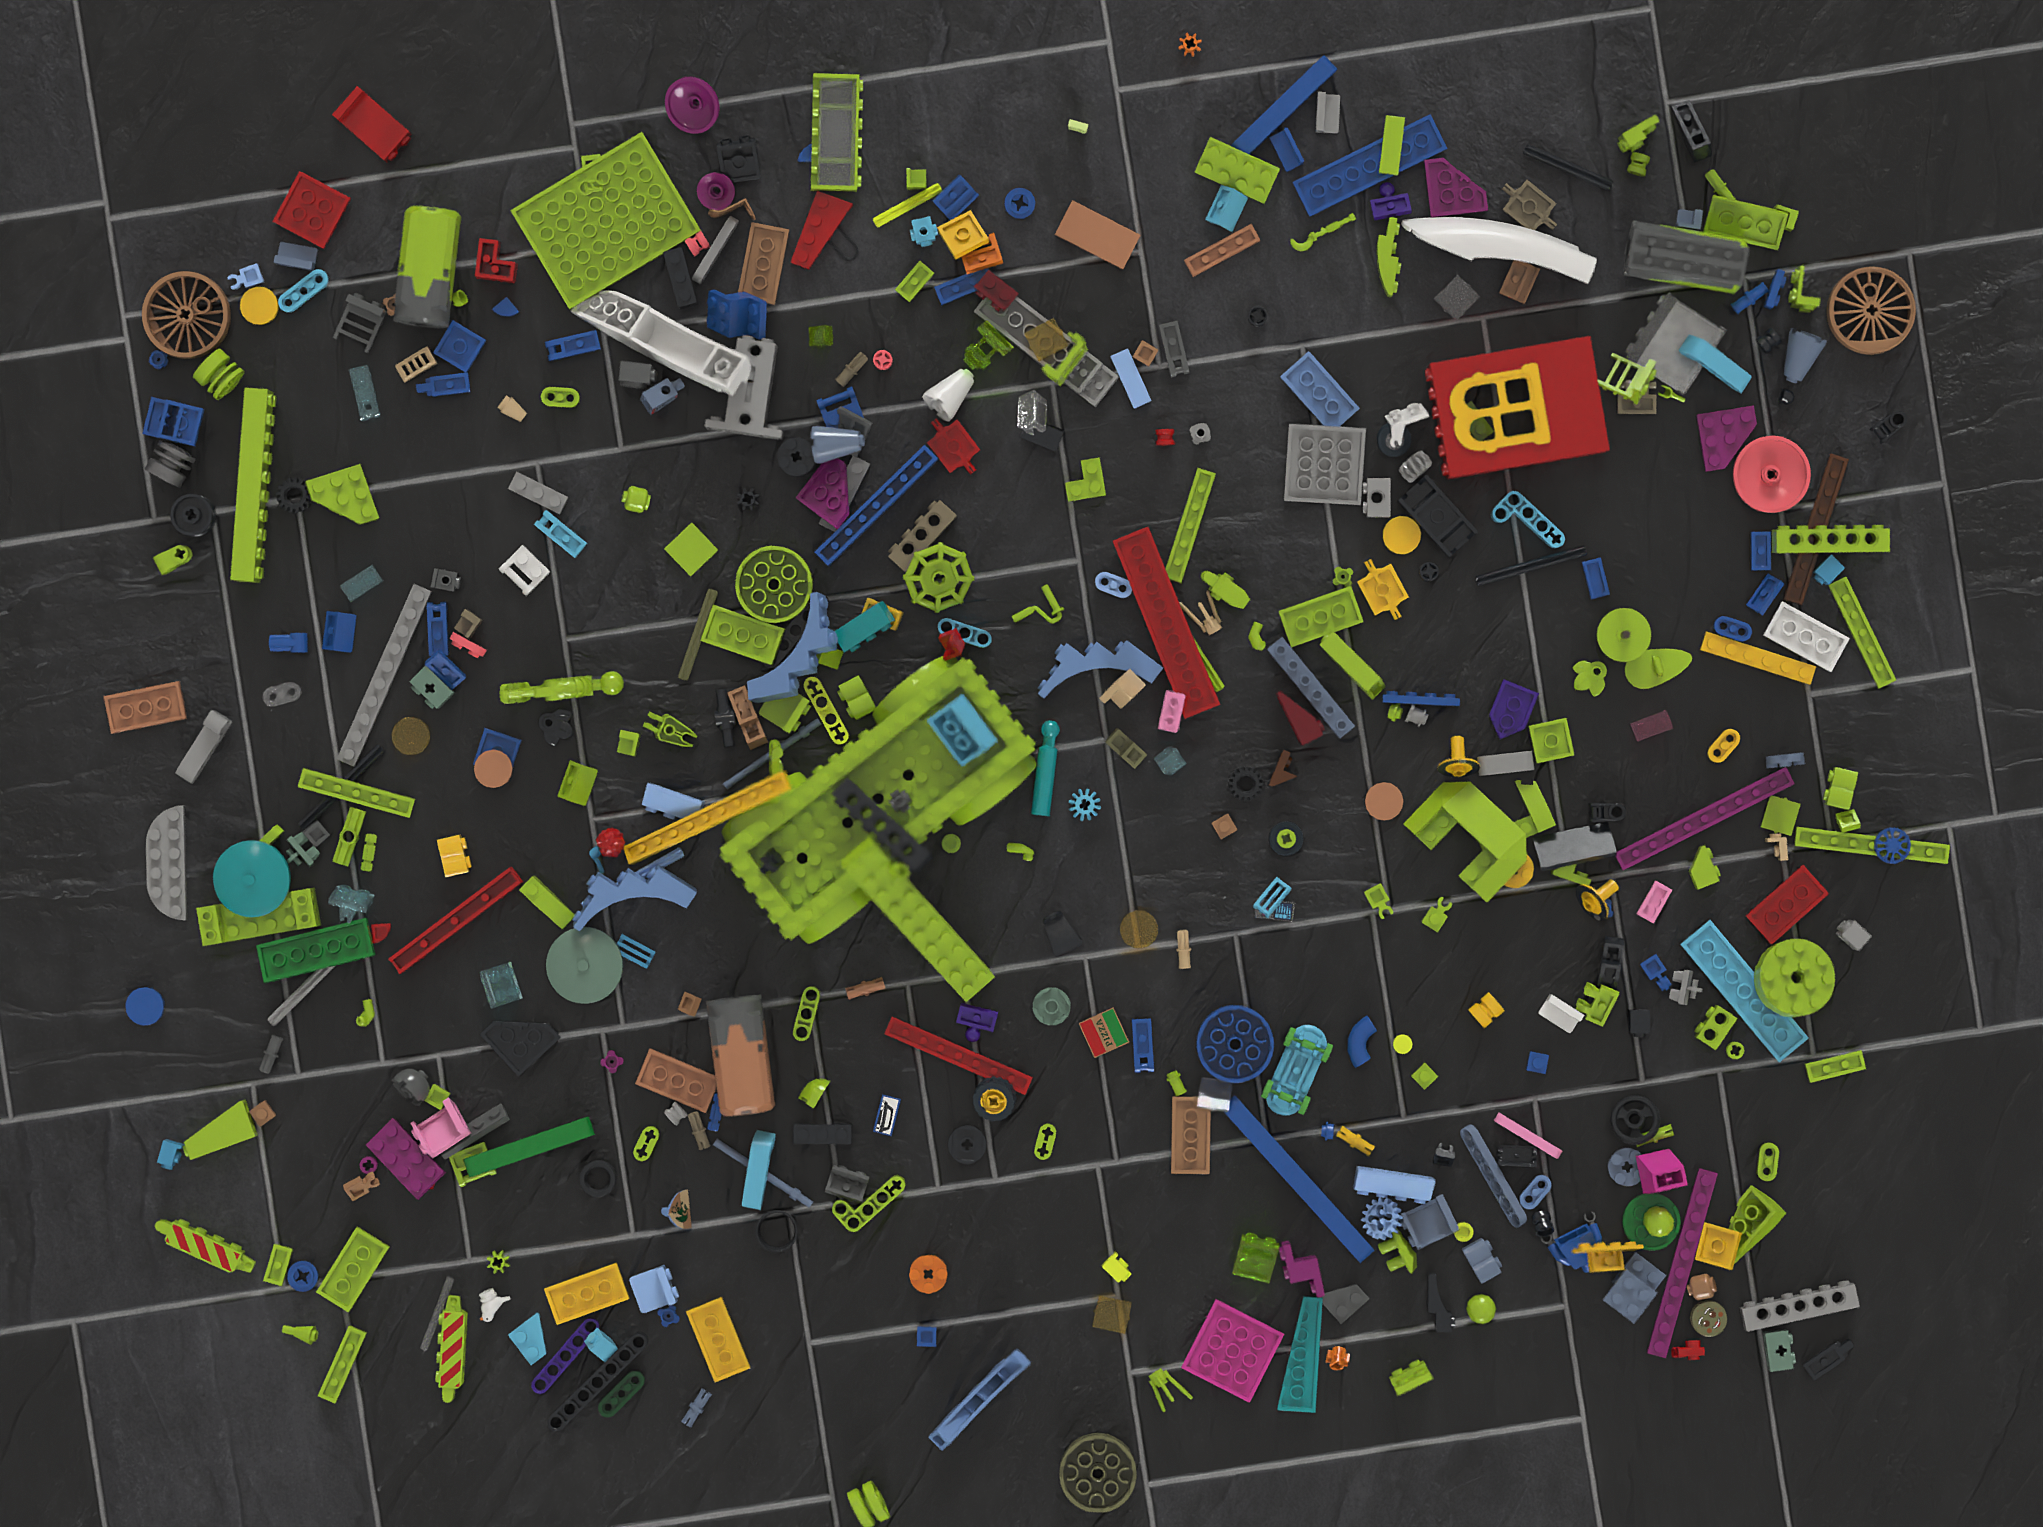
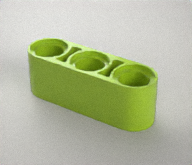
[793,986,821,1041]

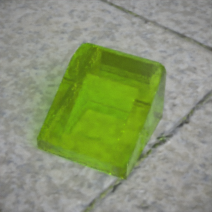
[809,325,833,346]

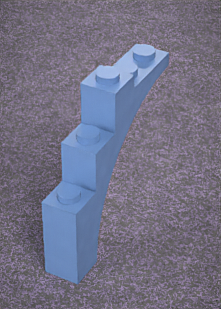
[747,592,838,703]
[1037,640,1163,698]
[572,865,697,931]
[928,1349,1031,1450]

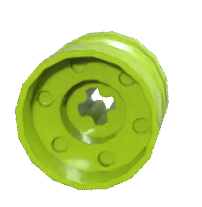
[193,349,245,400]

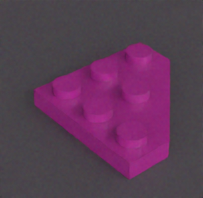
[1424,158,1488,217]
[1696,406,1757,472]
[796,458,849,530]

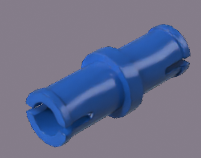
[1731,282,1769,314]

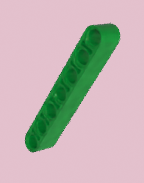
[463,1116,595,1178]

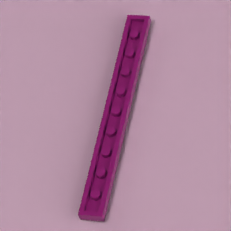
[1615,767,1795,870]
[1647,1168,1718,1358]

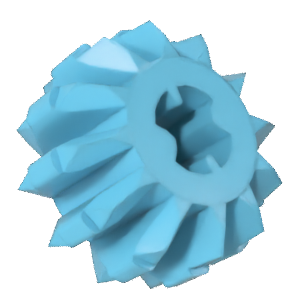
[1069,789,1101,821]

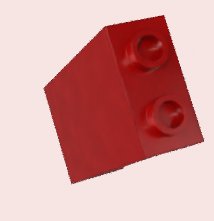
[332,86,411,163]

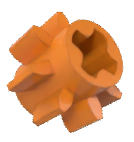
[1178,33,1202,57]
[1326,1346,1350,1370]

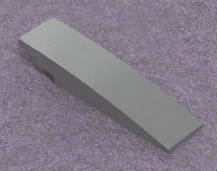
[974,297,1119,407]

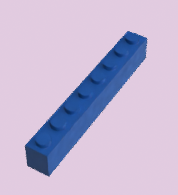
[815,445,939,566]

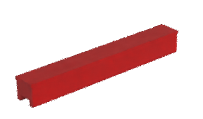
[388,867,523,974]

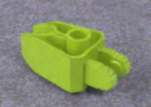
[1201,571,1250,609]
[643,711,697,747]

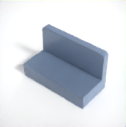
[274,242,318,271]

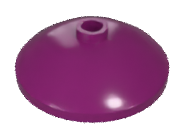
[665,77,720,134]

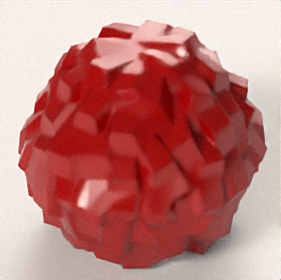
[595,828,625,857]

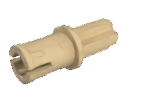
[1176,930,1191,969]

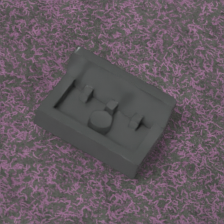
[825,1165,870,1204]

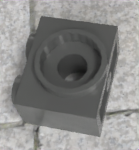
[619,361,657,389]

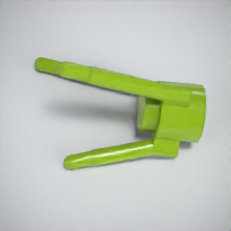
[1148,1368,1193,1412]

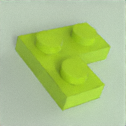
[1065,457,1106,502]

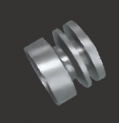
[144,440,196,488]

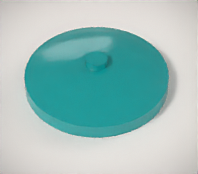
[213,840,291,917]

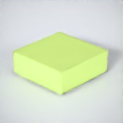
[1068,119,1088,134]

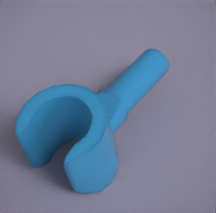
[590,846,605,874]

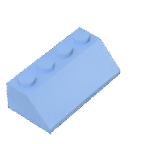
[1353,1166,1435,1204]

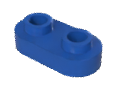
[1713,616,1752,641]

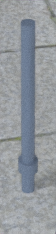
[723,718,821,790]
[713,1139,813,1208]

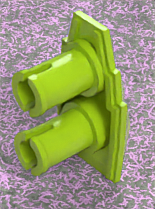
[1378,1228,1417,1273]

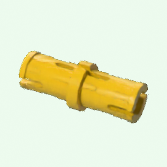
[1336,1125,1375,1156]

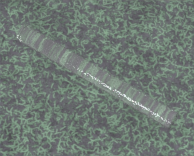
[420,1276,454,1351]

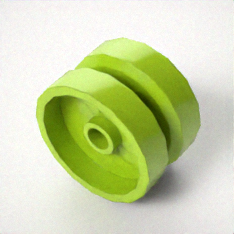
[847,1480,890,1527]

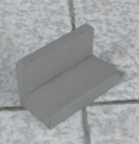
[1315,92,1340,134]

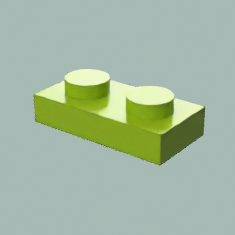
[895,261,935,303]
[1466,401,1494,441]
[263,1243,293,1286]

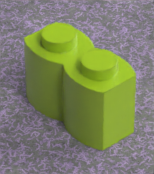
[837,675,876,720]
[1823,767,1858,810]

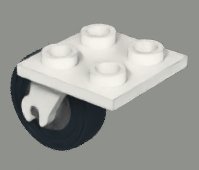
[1376,403,1429,457]

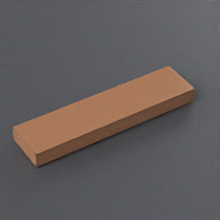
[1184,224,1261,277]

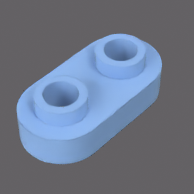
[1095,572,1132,598]

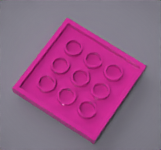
[1181,1299,1284,1403]

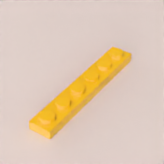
[1700,631,1816,685]

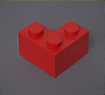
[475,238,518,283]

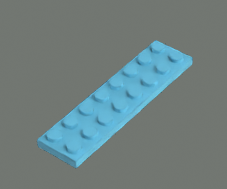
[1680,920,1809,1063]

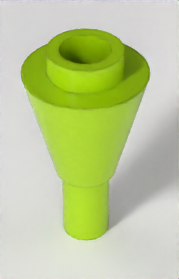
[282,1325,318,1345]

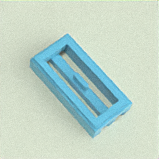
[1253,877,1292,918]

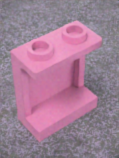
[1157,691,1185,733]
[411,1097,471,1158]

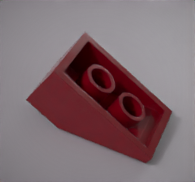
[1276,692,1324,745]

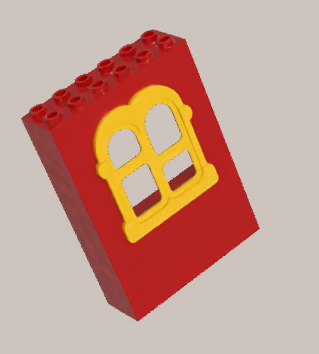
[1425,336,1610,480]

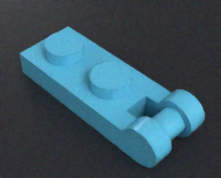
[534,510,587,558]

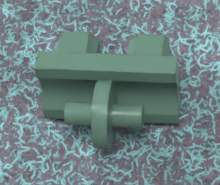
[286,832,320,867]

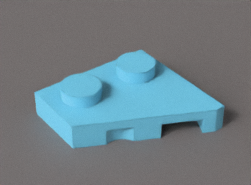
[508,1312,547,1365]

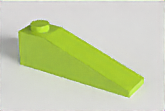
[1728,1185,1786,1264]

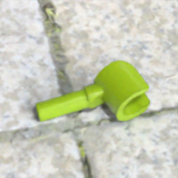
[1658,385,1685,402]

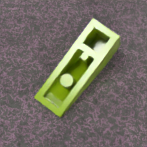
[519,876,575,929]

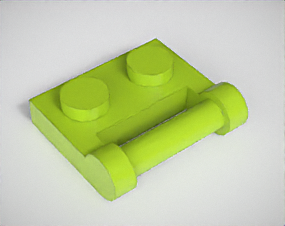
[769,739,783,777]
[449,1142,497,1187]

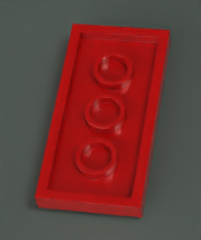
[1745,865,1829,945]

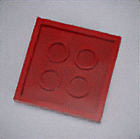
[272,171,351,249]

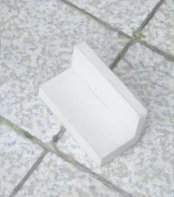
[1538,994,1584,1033]

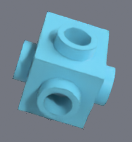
[910,216,938,247]

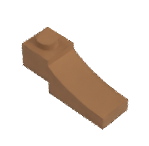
[727,685,768,750]

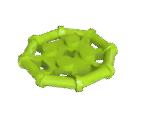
[903,542,974,613]

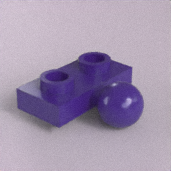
[1370,182,1412,221]
[956,1003,998,1042]

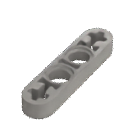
[692,216,739,284]

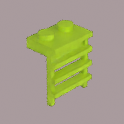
[1598,353,1657,405]

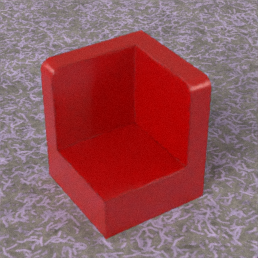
[938,628,965,661]

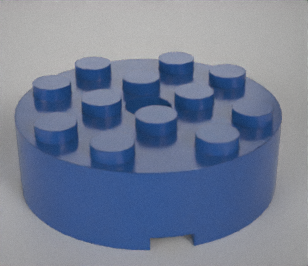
[1196,1005,1274,1083]

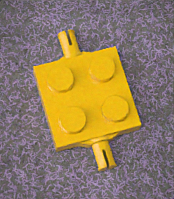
[1357,559,1409,620]

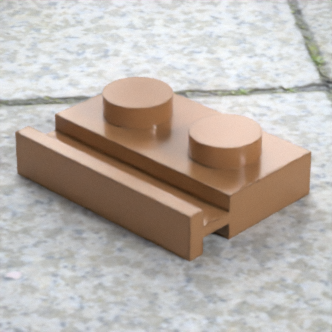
[1499,260,1540,304]

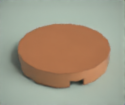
[474,750,513,788]
[1365,782,1403,821]

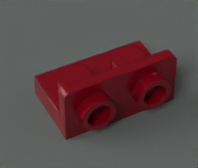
[974,270,1019,312]

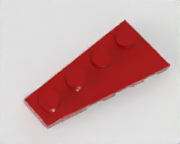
[790,191,854,270]

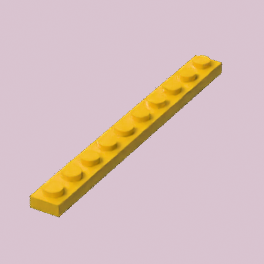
[623,771,792,865]

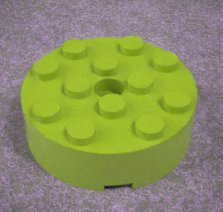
[735,546,813,623]
[1754,939,1835,1017]

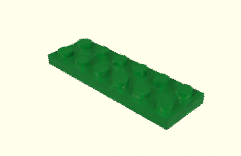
[256,918,375,983]

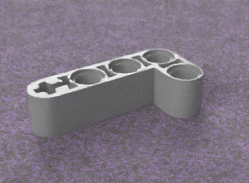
[176,710,232,784]

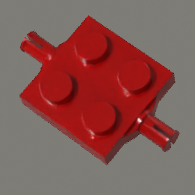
[927,418,980,475]

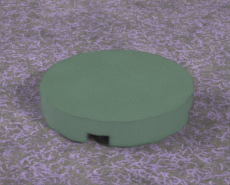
[1033,987,1070,1025]

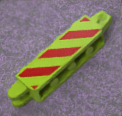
[155,1219,256,1273]
[435,1295,468,1403]

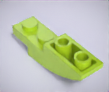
[1377,217,1401,297]

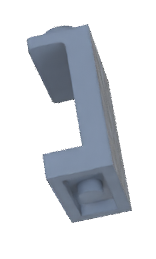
[1400,1194,1459,1250]

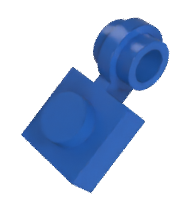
[1640,954,1672,991]

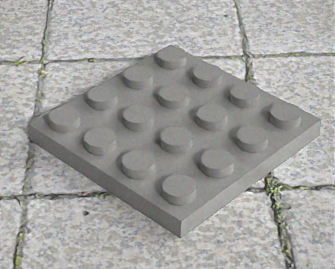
[1284,424,1366,505]

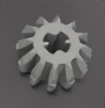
[1399,451,1432,482]

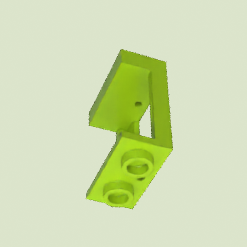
[1042,332,1088,386]

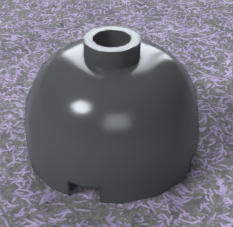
[391,1069,430,1106]

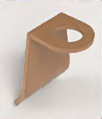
[708,198,756,220]

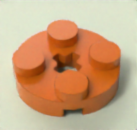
[909,1255,948,1294]

